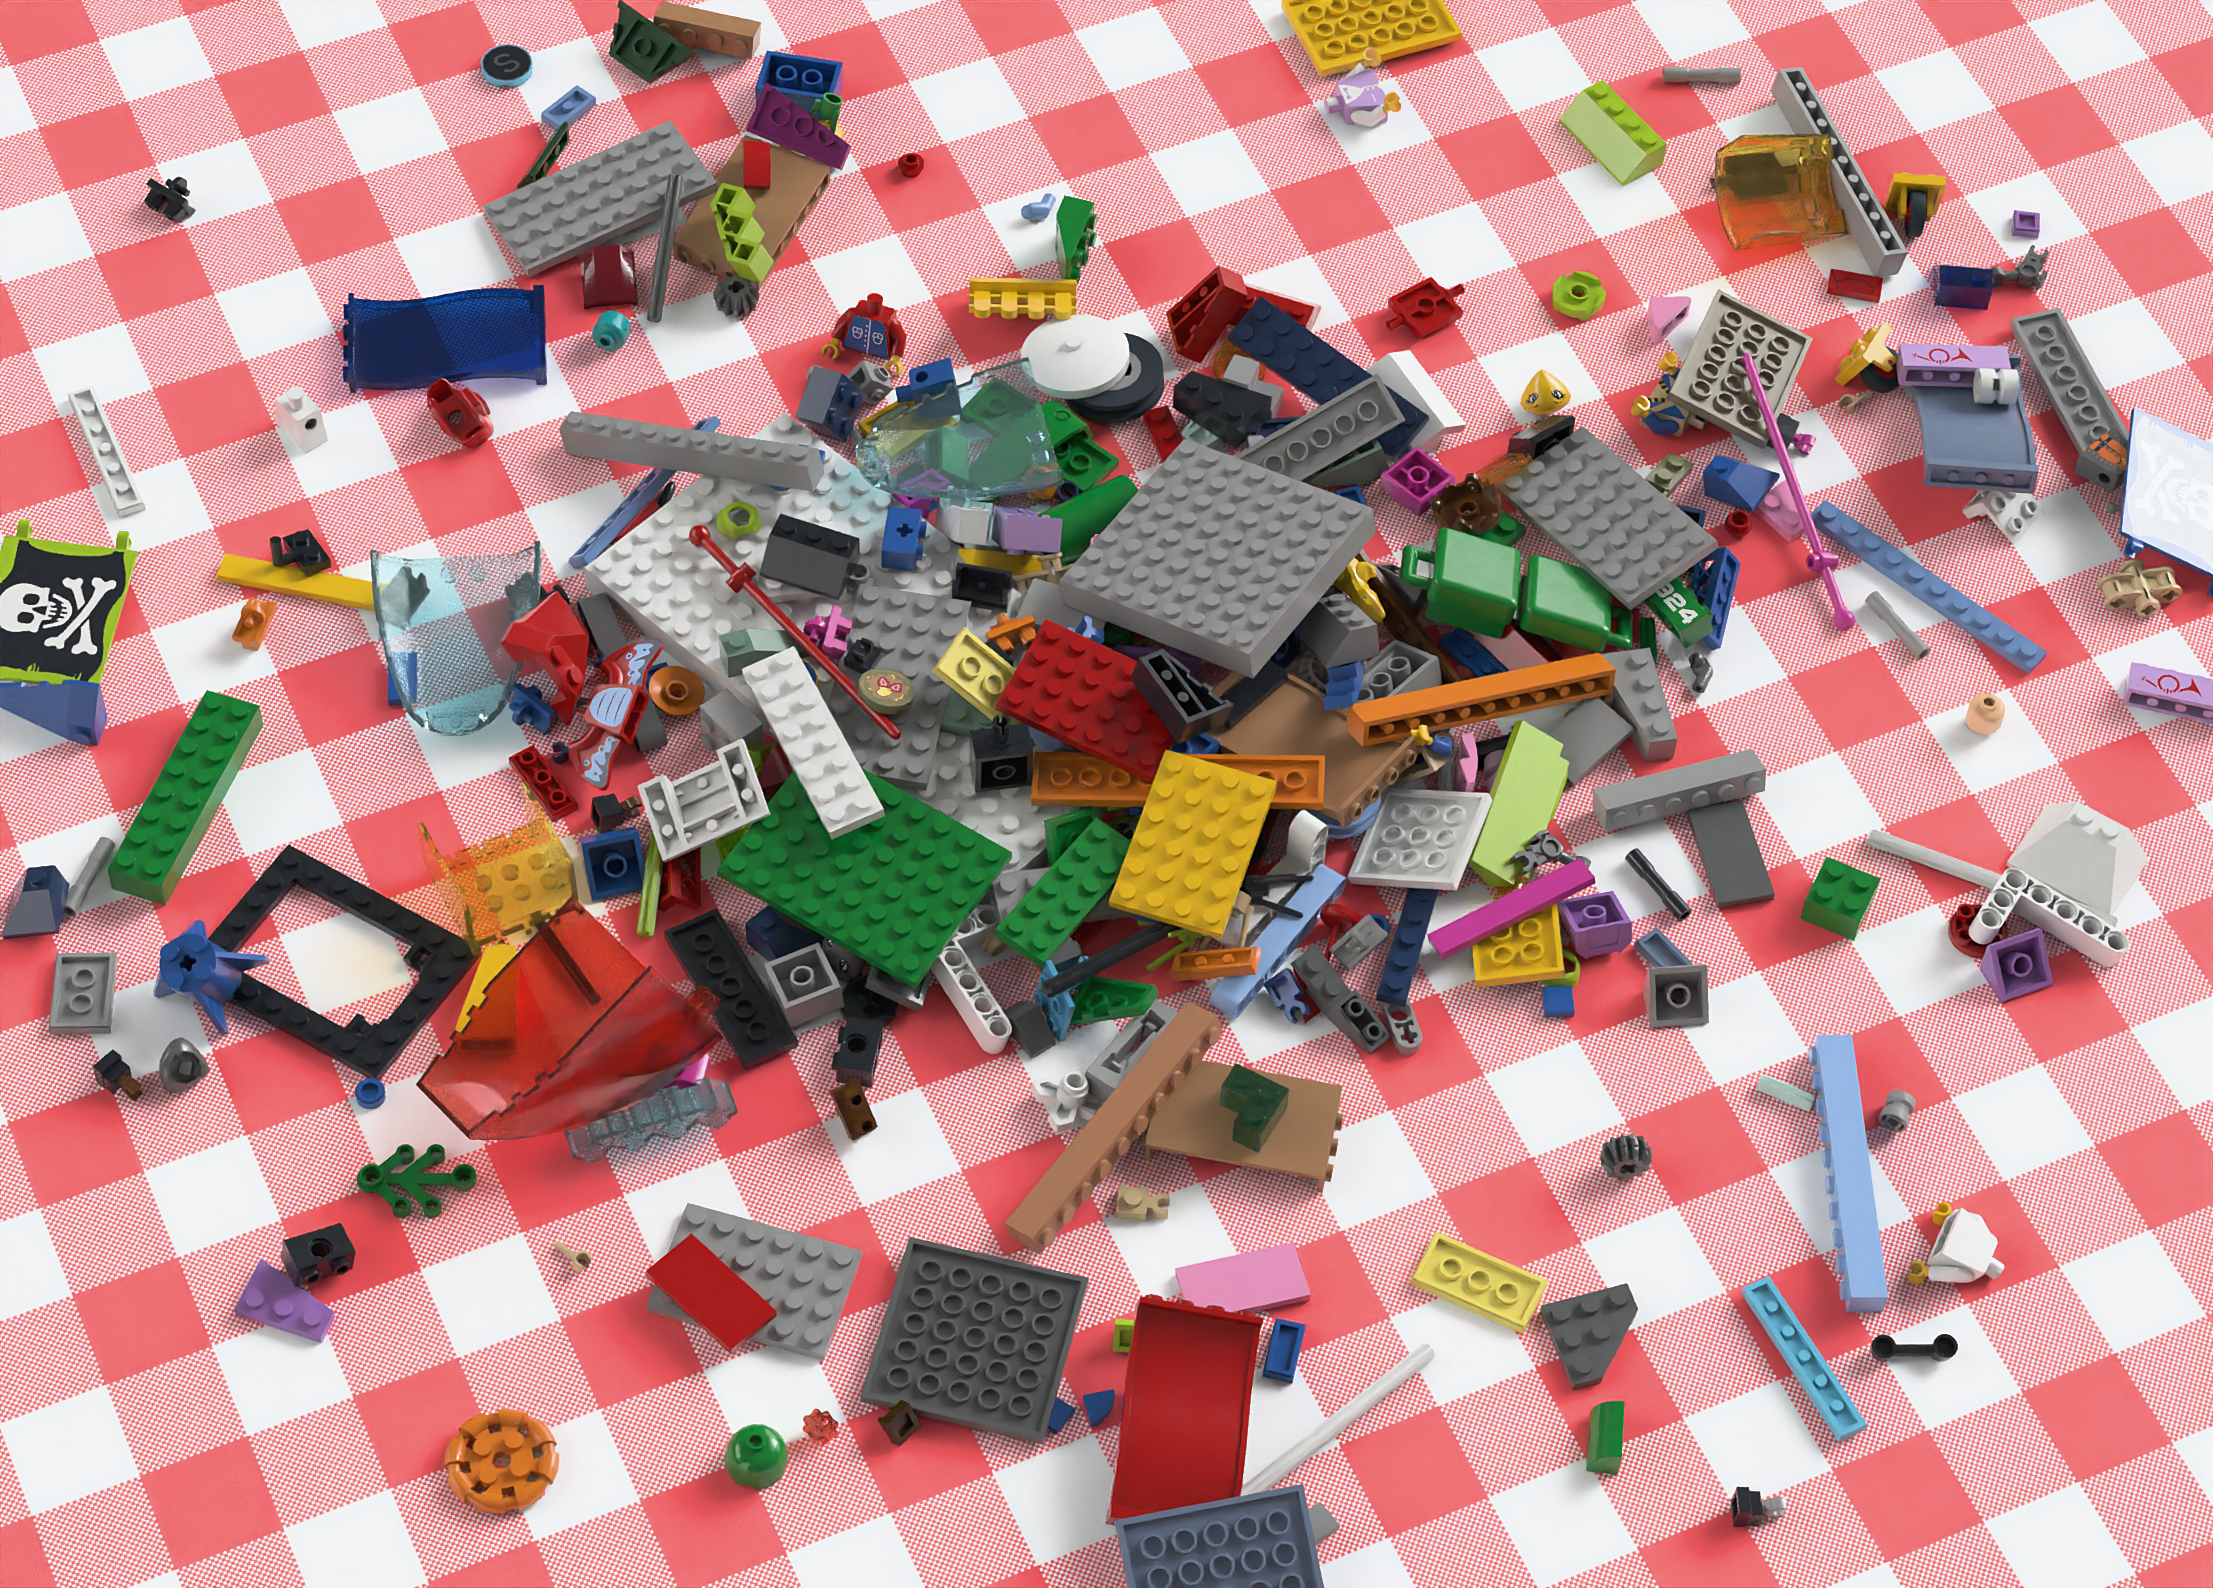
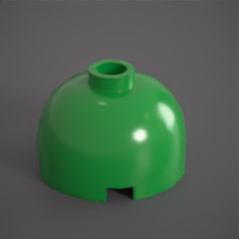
[725,1424,788,1489]

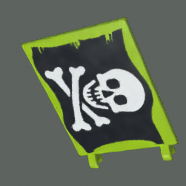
[0,519,138,685]

